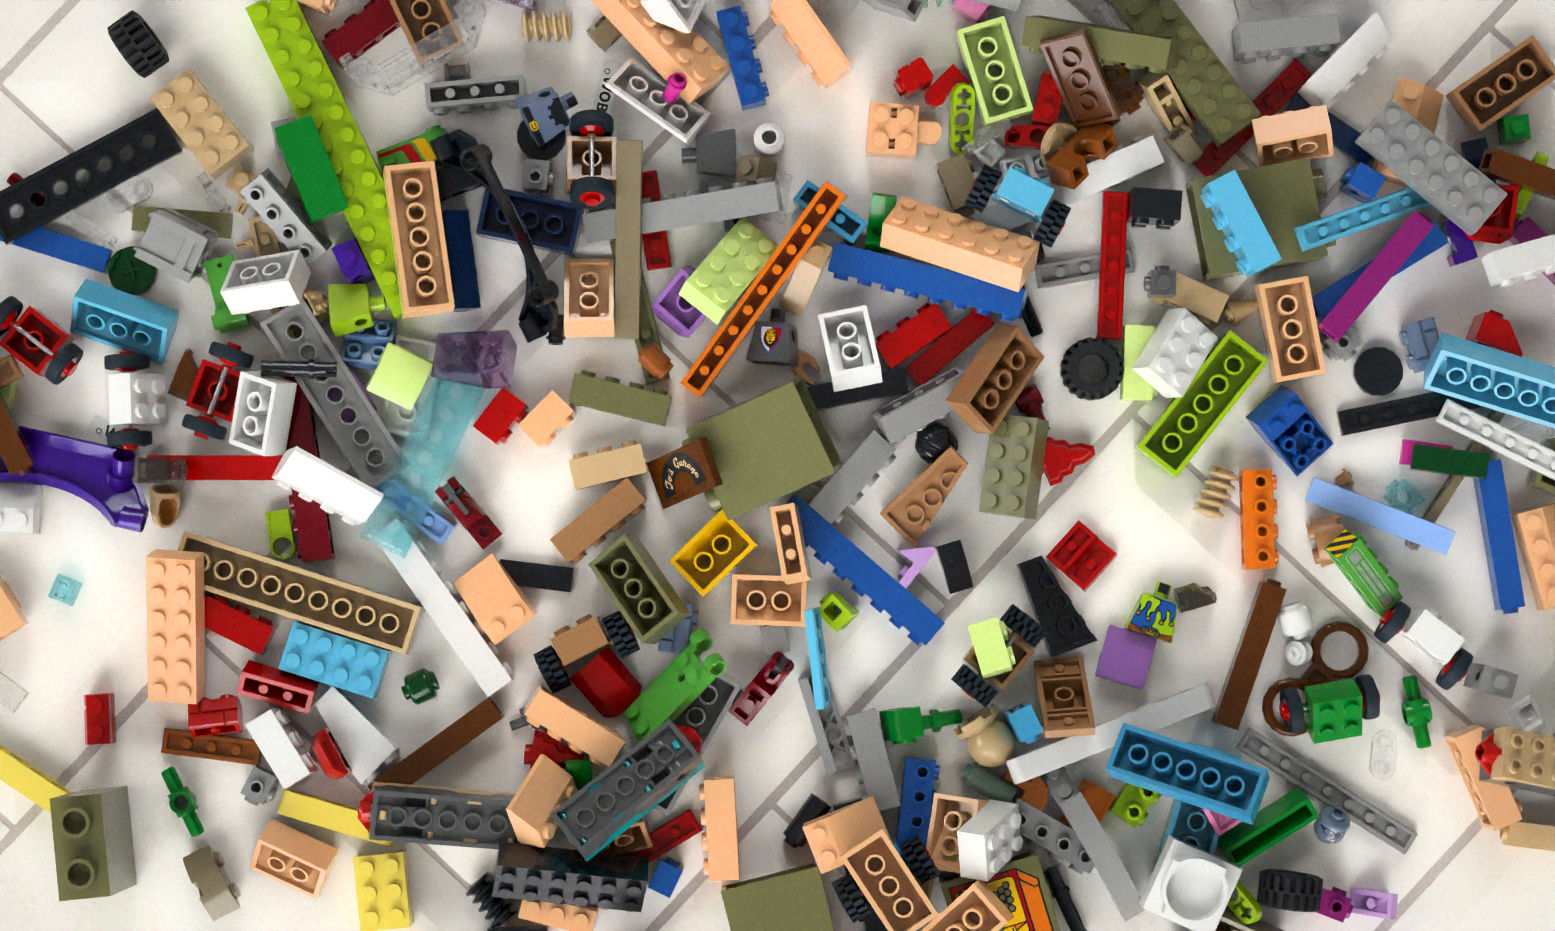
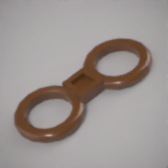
[1262,621,1369,737]

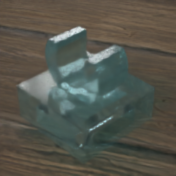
[48,574,82,606]

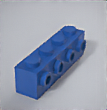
[716,5,769,111]
[896,756,940,858]

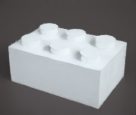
[220,250,311,315]
[818,305,883,392]
[1132,307,1218,398]
[229,370,297,456]
[245,707,318,789]
[957,800,1023,882]

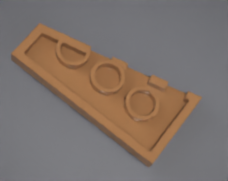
[880,445,968,549]

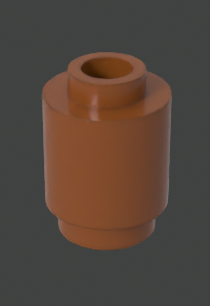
[638,343,674,380]

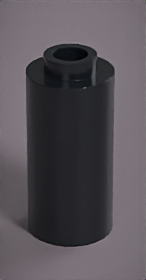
[783,793,831,849]

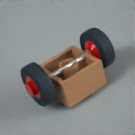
[566,109,617,209]

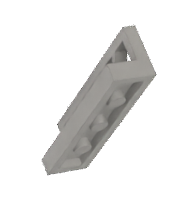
[798,675,856,775]

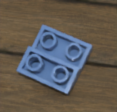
[341,318,397,370]

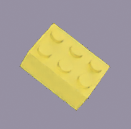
[353,850,414,931]

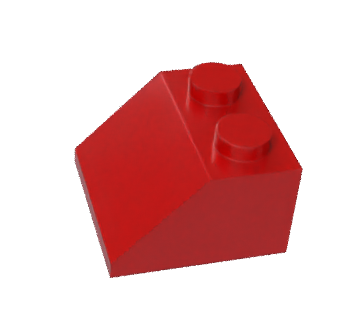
[1465,310,1523,357]

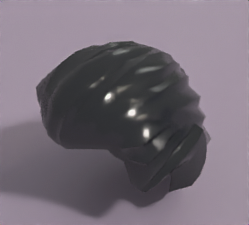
[915,422,958,464]

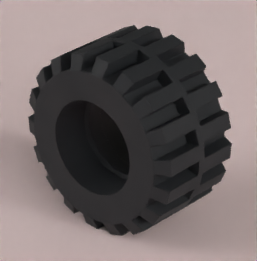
[107,10,169,78]
[1060,337,1124,401]
[1257,869,1323,912]

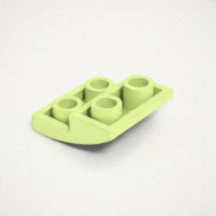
[366,342,433,410]

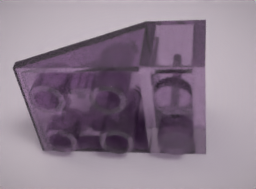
[431,330,517,389]

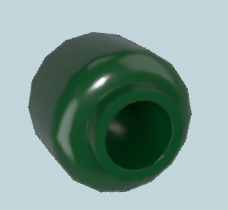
[401,668,440,705]

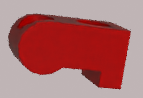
[924,64,970,109]
[1004,125,1050,151]

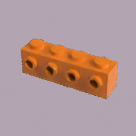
[1239,469,1279,569]

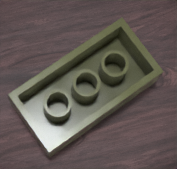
[979,415,1049,520]
[588,534,691,644]

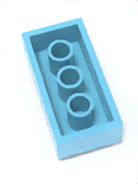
[1200,170,1282,278]
[278,621,392,699]

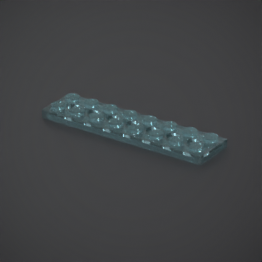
[359,359,489,558]

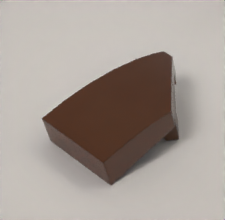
[168,348,200,402]

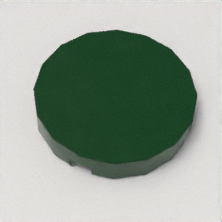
[107,246,158,295]

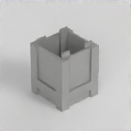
[133,207,220,283]

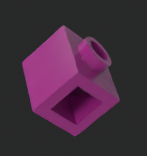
[1315,886,1353,923]

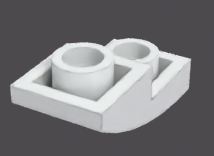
[998,152,1049,181]

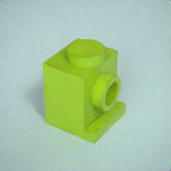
[819,592,860,632]

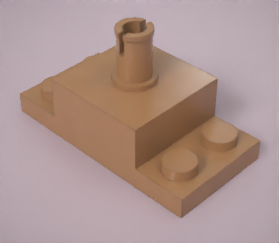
[1033,657,1095,738]

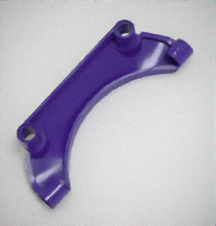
[0,426,149,532]

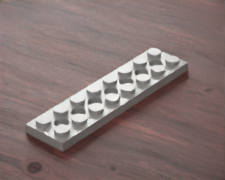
[260,298,410,488]

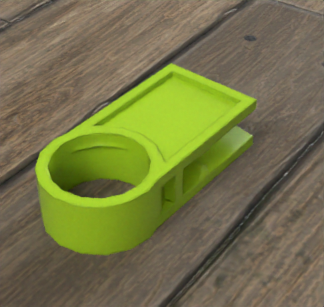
[265,508,296,559]

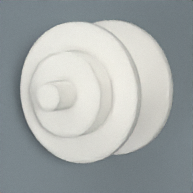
[1285,639,1313,666]

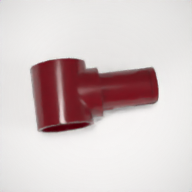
[1015,383,1050,430]

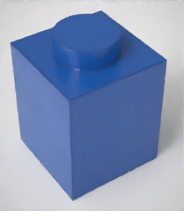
[648,857,683,898]

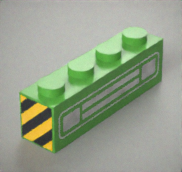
[1324,528,1403,617]

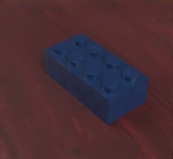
[476,188,585,257]

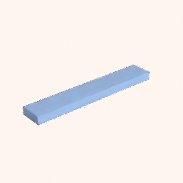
[1305,477,1456,555]

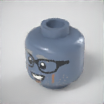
[1313,806,1350,844]

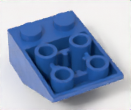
[1246,385,1334,476]

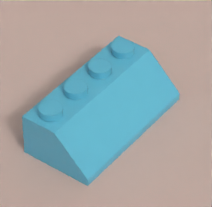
[70,279,179,364]

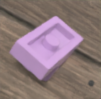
[897,547,937,589]
[1350,888,1398,919]

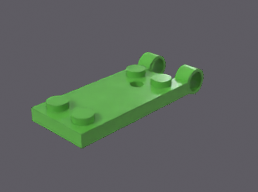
[623,629,727,742]

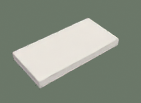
[381,335,446,441]

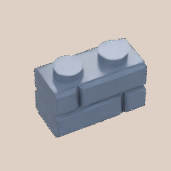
[1399,317,1439,374]
[658,604,699,654]

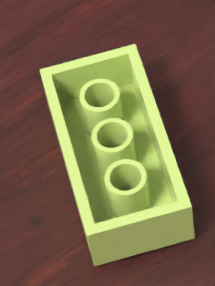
[955,16,1033,129]
[679,217,779,325]
[968,617,1016,679]

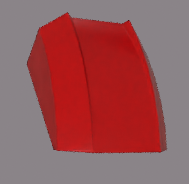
[1462,184,1519,244]
[570,646,642,718]
[310,728,353,780]

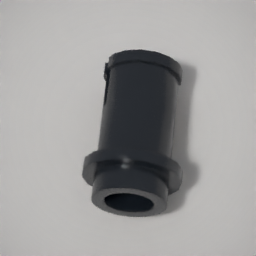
[546,314,566,345]

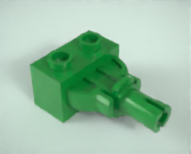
[879,706,962,745]

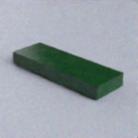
[1410,444,1489,480]

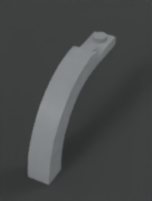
[1040,766,1146,922]

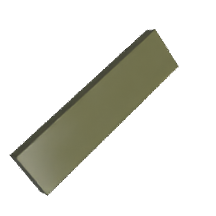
[131,206,233,239]

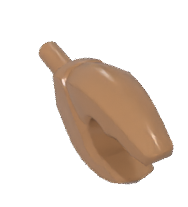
[790,349,820,386]

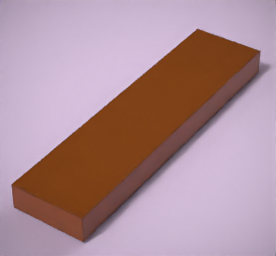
[161,728,262,766]

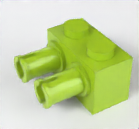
[1108,783,1162,828]

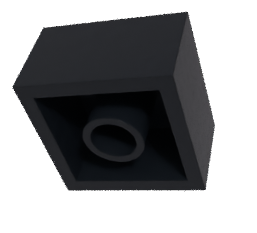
[1127,187,1183,230]

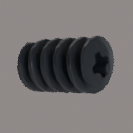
[466,872,519,928]

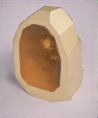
[149,484,180,529]

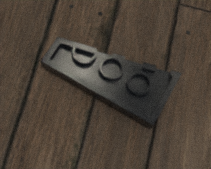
[1016,556,1098,658]

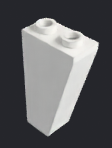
[315,686,399,784]

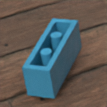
[793,180,868,246]
[1002,702,1044,744]

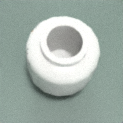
[753,123,785,157]
[1278,601,1314,640]

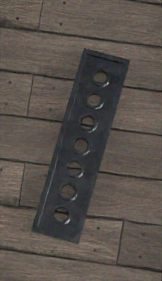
[0,108,182,245]

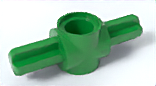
[1401,675,1432,749]
[161,767,204,837]

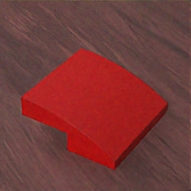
[1046,520,1118,592]

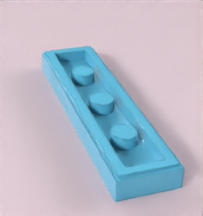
[804,607,831,710]

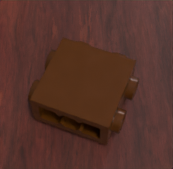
[1102,63,1144,126]

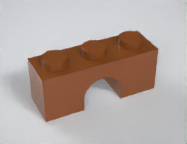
[1046,123,1119,190]

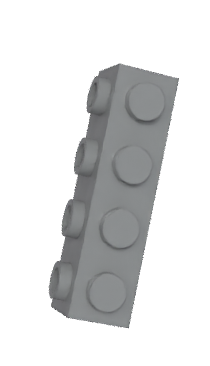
[424,74,527,115]
[240,168,333,265]
[871,366,965,444]
[808,430,896,524]
[843,708,901,811]
[1013,797,1094,875]

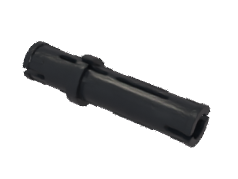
[260,359,337,379]
[1043,865,1087,931]

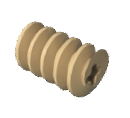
[521,10,572,42]
[1193,464,1239,518]

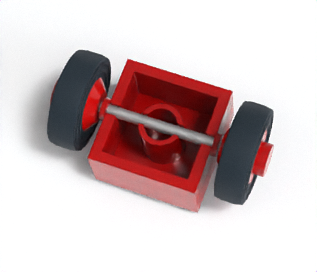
[0,296,83,385]
[182,342,254,440]

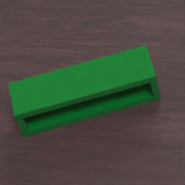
[1217,786,1320,867]

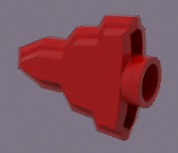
[1042,437,1096,486]
[524,730,585,770]

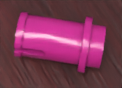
[662,73,687,103]

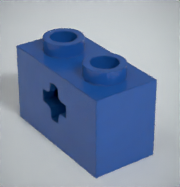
[1339,162,1386,204]

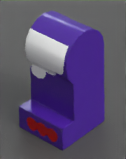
[1441,220,1478,267]

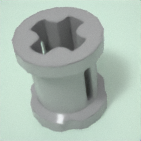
[444,62,471,81]

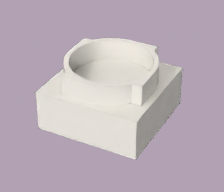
[1139,835,1243,931]

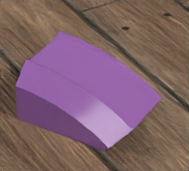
[652,265,707,338]

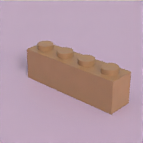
[550,478,646,563]

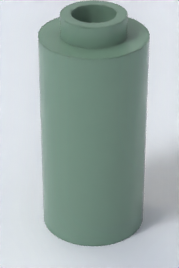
[961,762,1018,803]

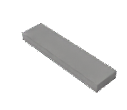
[1034,247,1135,289]

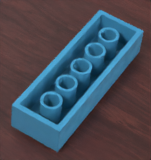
[1106,723,1270,825]

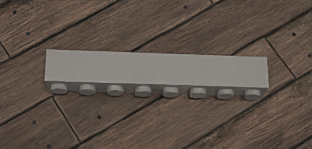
[582,177,783,243]

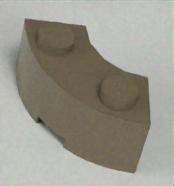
[183,845,241,921]

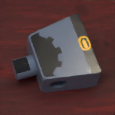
[514,87,578,147]

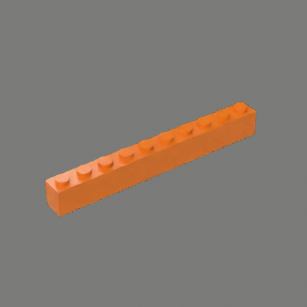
[680,181,848,398]

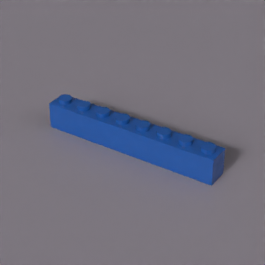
[827,242,1029,322]
[786,493,945,646]

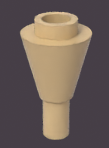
[1222,300,1258,326]

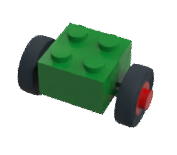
[1279,674,1380,744]

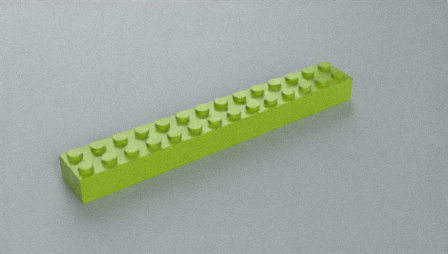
[245,0,403,320]

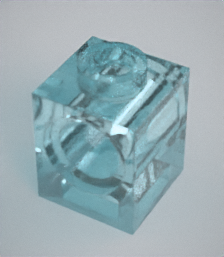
[1383,479,1426,514]

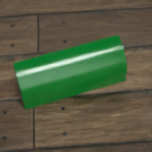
[273,115,349,224]

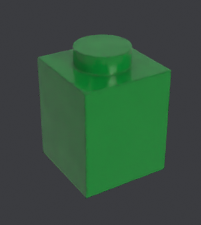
[1497,114,1531,145]

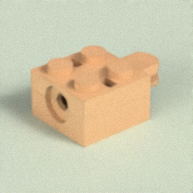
[866,102,942,159]

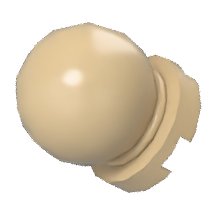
[953,703,1015,767]

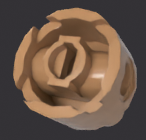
[1306,513,1344,568]

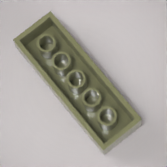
[1021,15,1182,74]

